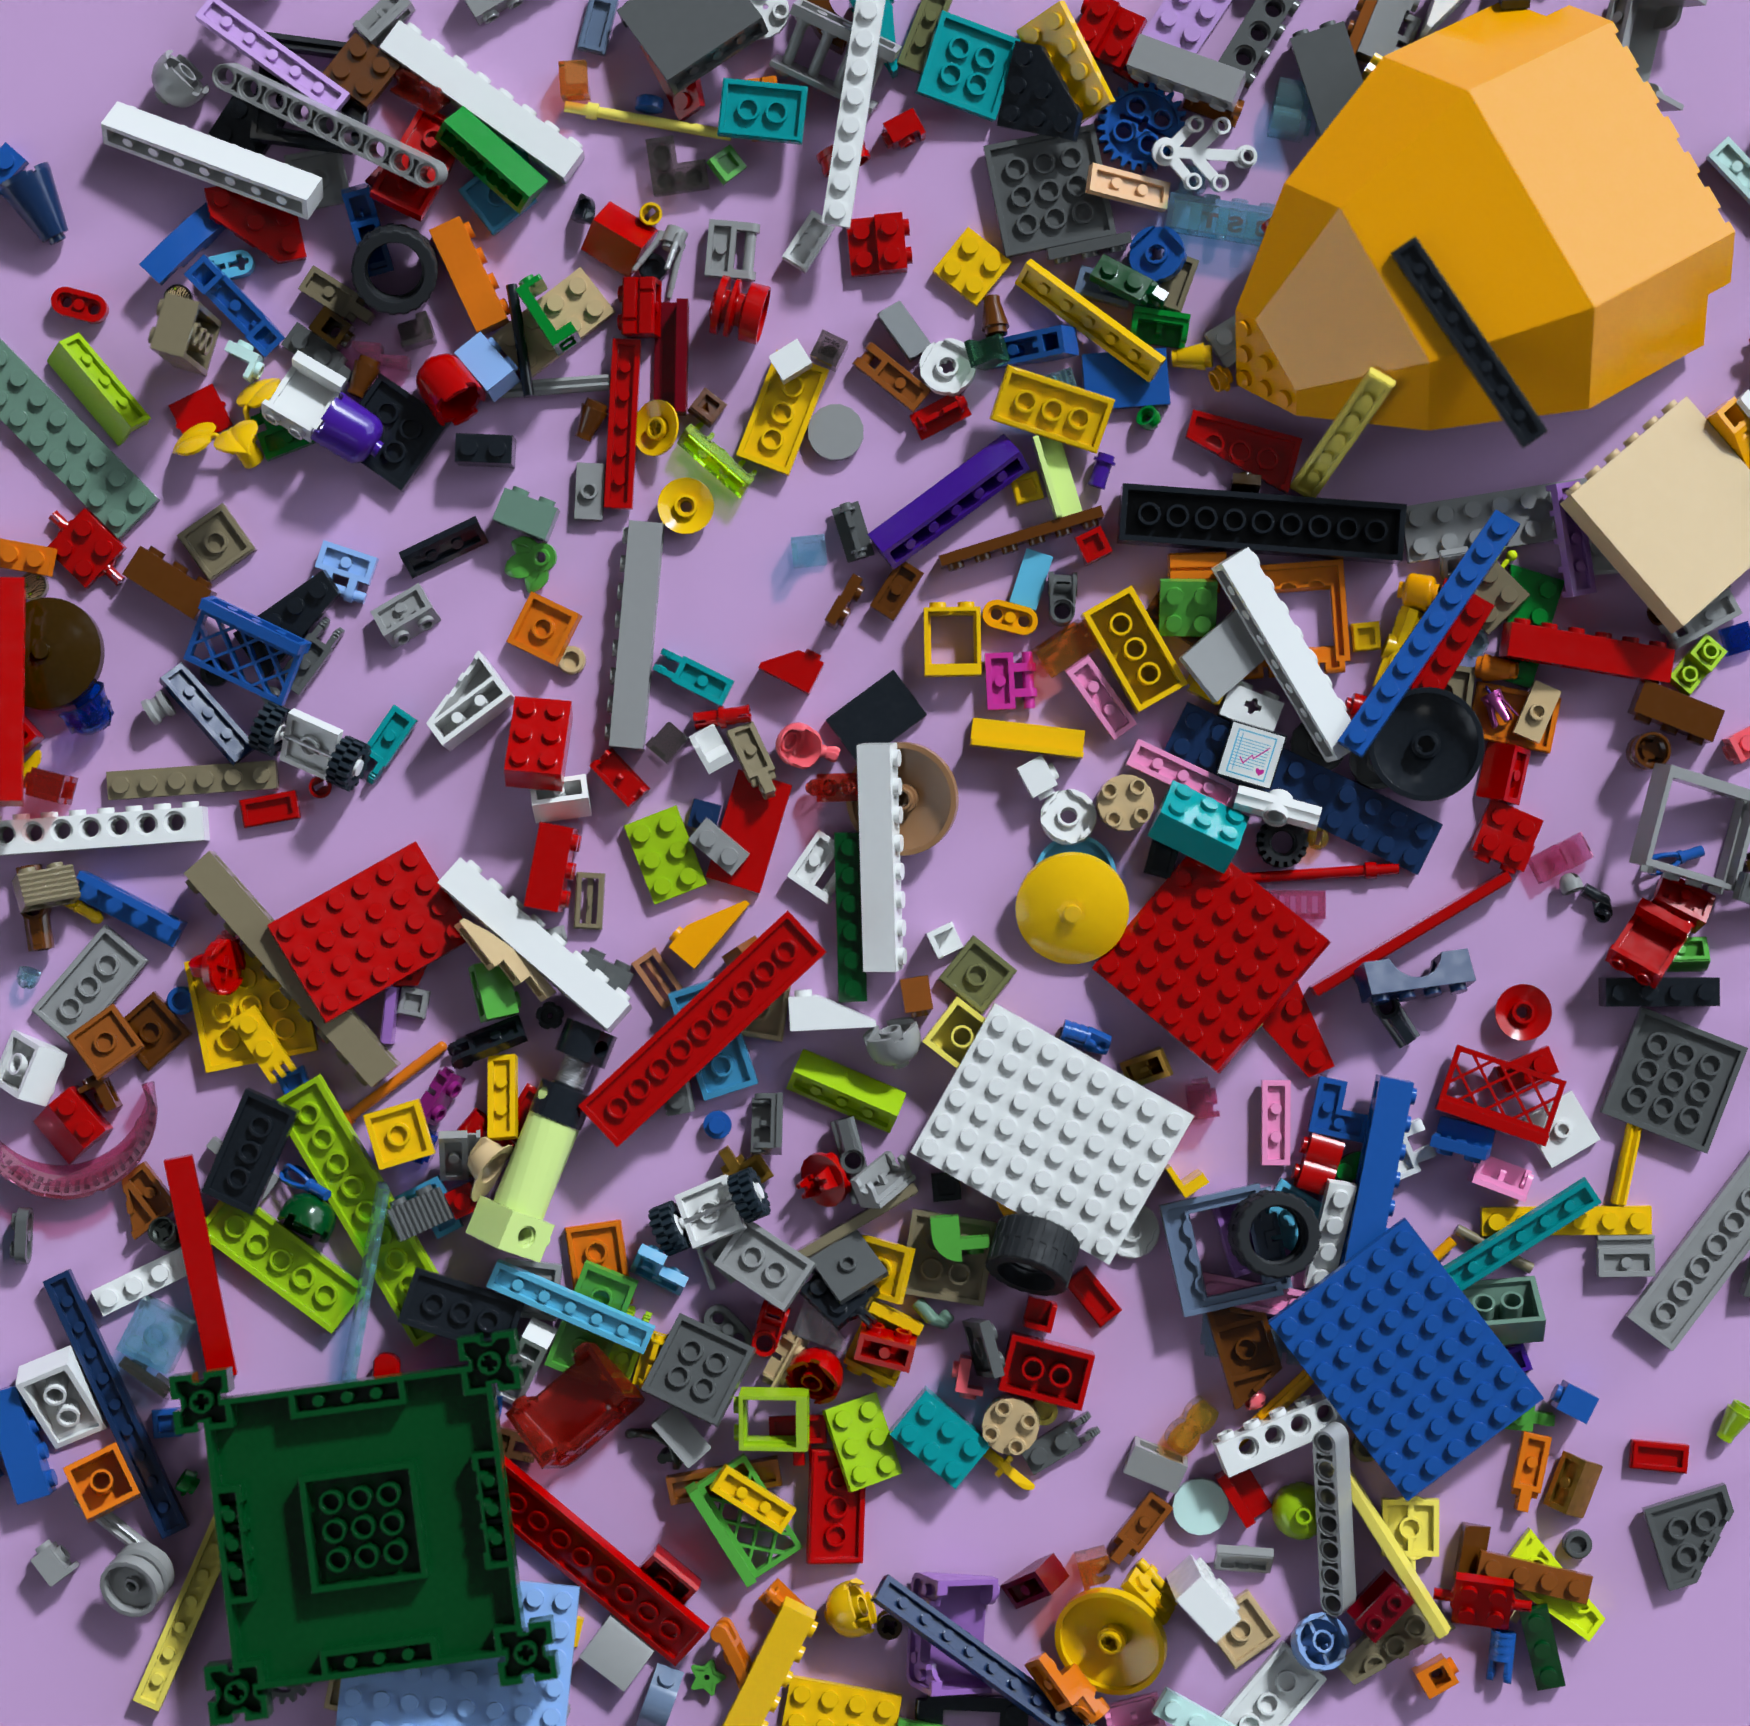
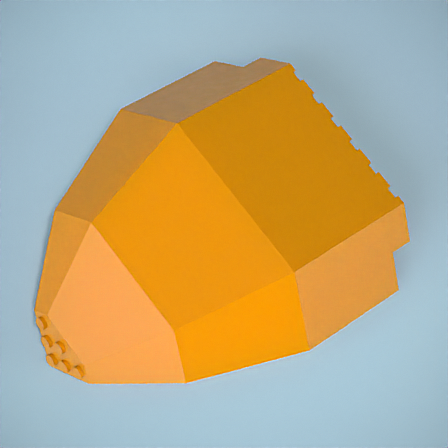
[1235,2,1735,431]

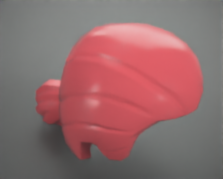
[775,722,841,769]

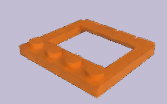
[1232,559,1351,680]

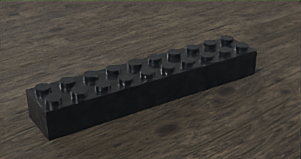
[1117,483,1407,564]

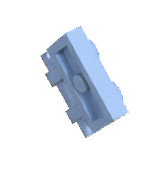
[312,540,379,604]

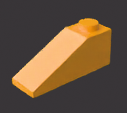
[669,900,750,969]

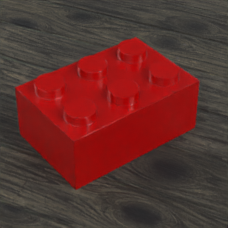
[504,696,573,792]
[524,822,582,912]
[997,1330,1095,1411]

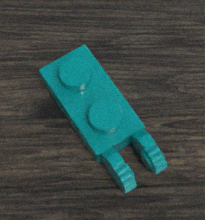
[652,648,735,706]
[367,705,418,785]

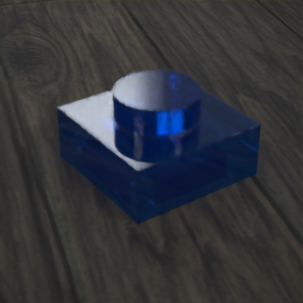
[1718,621,1750,657]

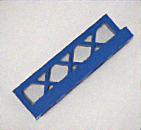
[76,870,188,948]

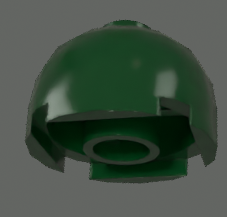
[277,1193,336,1243]

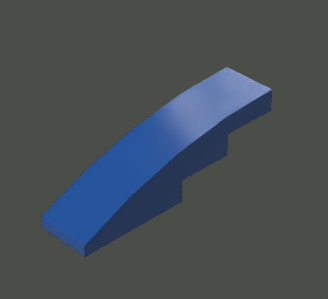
[139,203,226,286]

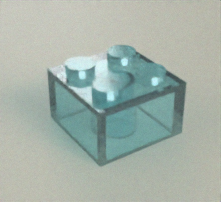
[116,1295,197,1375]

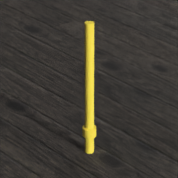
[564,101,731,141]

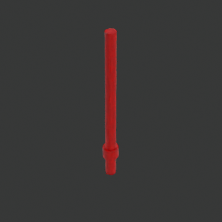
[1245,862,1399,883]

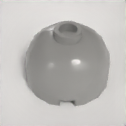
[151,50,209,108]
[863,1017,921,1069]

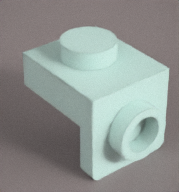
[224,339,265,384]

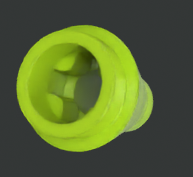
[1716,1399,1750,1444]

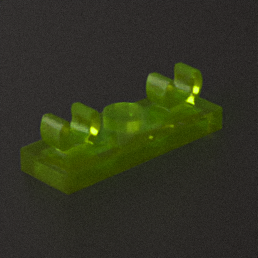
[677,422,757,499]

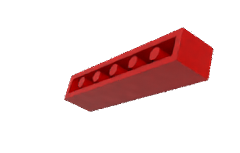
[1498,618,1675,684]

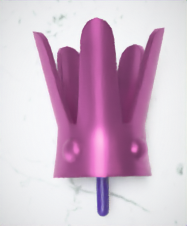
[1480,686,1519,729]

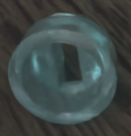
[16,966,42,989]

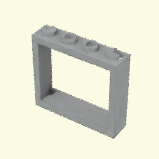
[1629,763,1750,895]

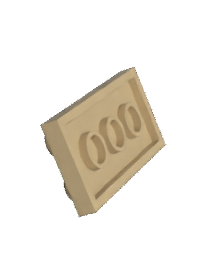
[492,267,616,378]

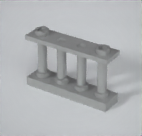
[769,0,902,114]

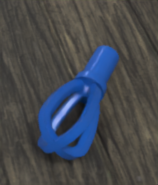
[1648,845,1705,875]
[279,1163,331,1201]

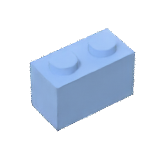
[454,331,520,402]

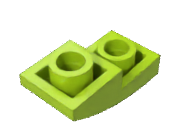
[1670,633,1728,696]

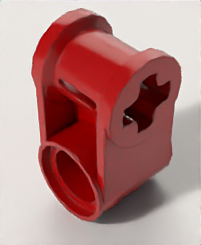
[752,1299,791,1357]

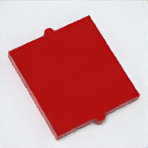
[168,384,234,434]

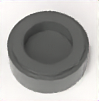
[1562,1529,1592,1559]

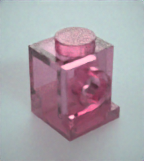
[1185,1077,1220,1120]

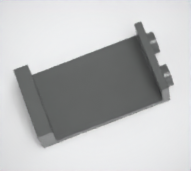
[1287,20,1363,140]

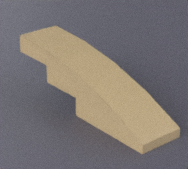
[454,918,556,1002]

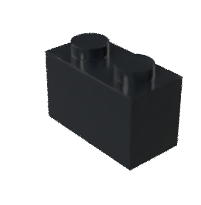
[455,433,516,468]

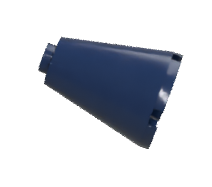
[0,162,68,245]

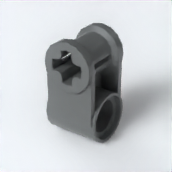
[1048,571,1077,627]

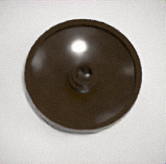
[25,597,105,711]

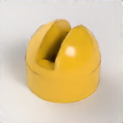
[639,202,662,226]

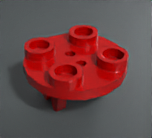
[796,1152,852,1207]

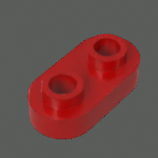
[51,287,109,324]

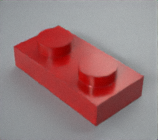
[1495,1045,1559,1093]

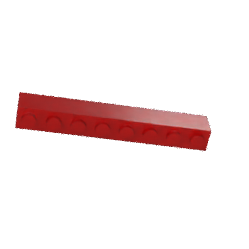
[0,577,26,806]

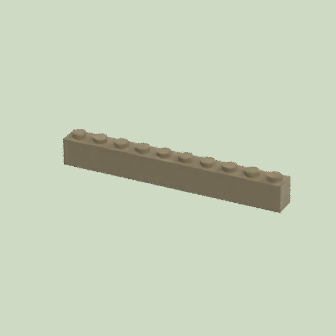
[183,851,401,1088]

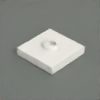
[1522,1090,1601,1168]

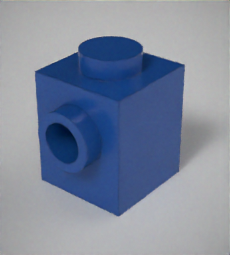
[1550,1380,1599,1424]

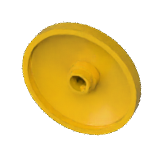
[1015,852,1129,964]
[1054,1587,1167,1695]

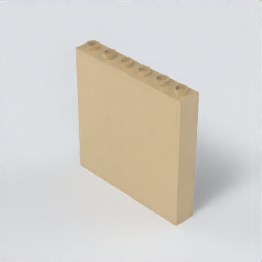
[1560,396,1750,634]

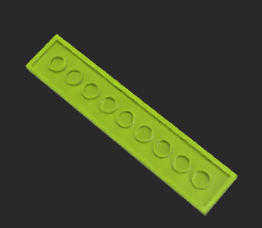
[277,1074,439,1347]

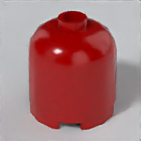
[416,353,486,426]

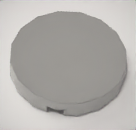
[808,404,864,461]

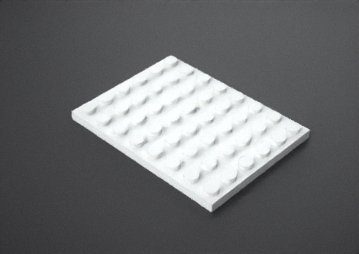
[910,1003,1194,1265]

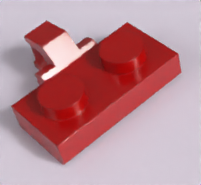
[769,1413,827,1466]

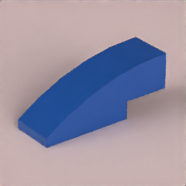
[341,183,394,277]

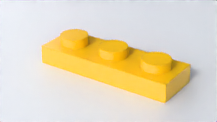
[487,1054,518,1141]
[709,1464,797,1534]

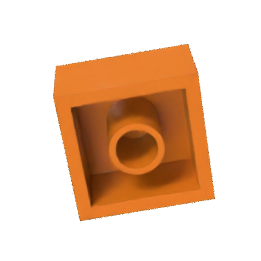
[63,1442,141,1523]

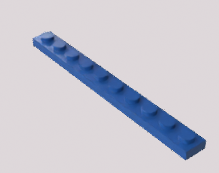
[1338,510,1520,758]

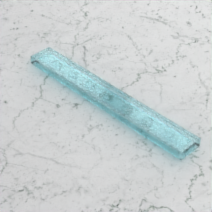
[341,1181,390,1381]

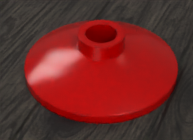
[1495,984,1552,1041]

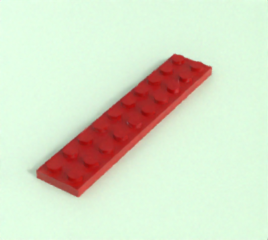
[578,910,827,1147]
[504,1455,710,1666]

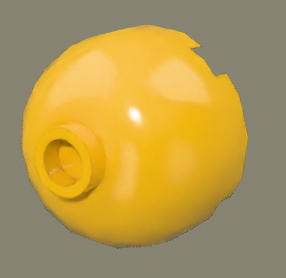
[824,1578,877,1638]

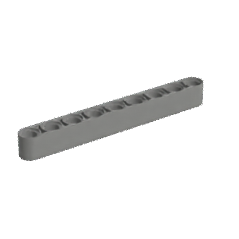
[212,63,448,188]

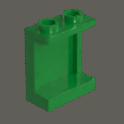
[515,274,582,356]

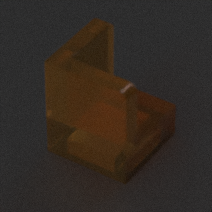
[558,60,591,102]

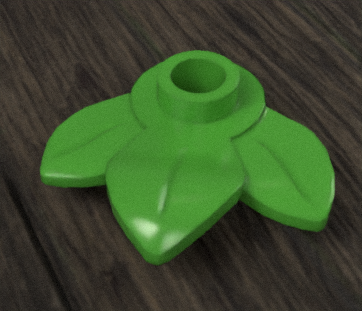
[504,536,557,593]

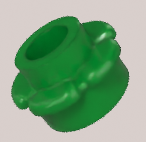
[175,1469,200,1496]

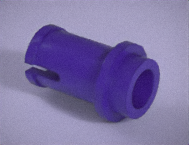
[1088,452,1116,490]

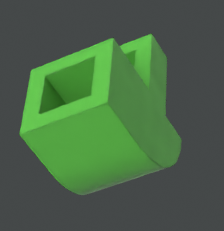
[930,1213,990,1262]

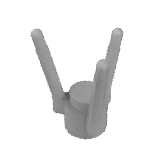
[632,224,688,300]

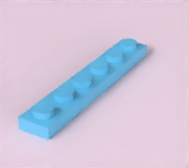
[486,1259,656,1354]

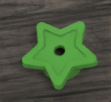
[691,1658,726,1696]

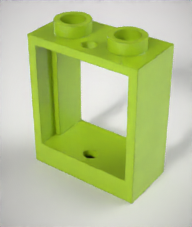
[733,1387,810,1452]

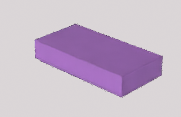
[380,986,400,1044]

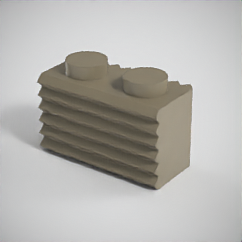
[12,862,81,913]

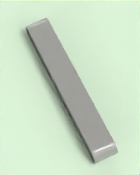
[1312,1422,1356,1617]

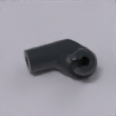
[1580,883,1613,923]

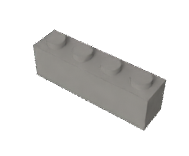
[1126,33,1246,112]

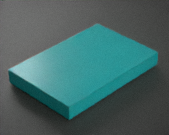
[717,78,808,145]

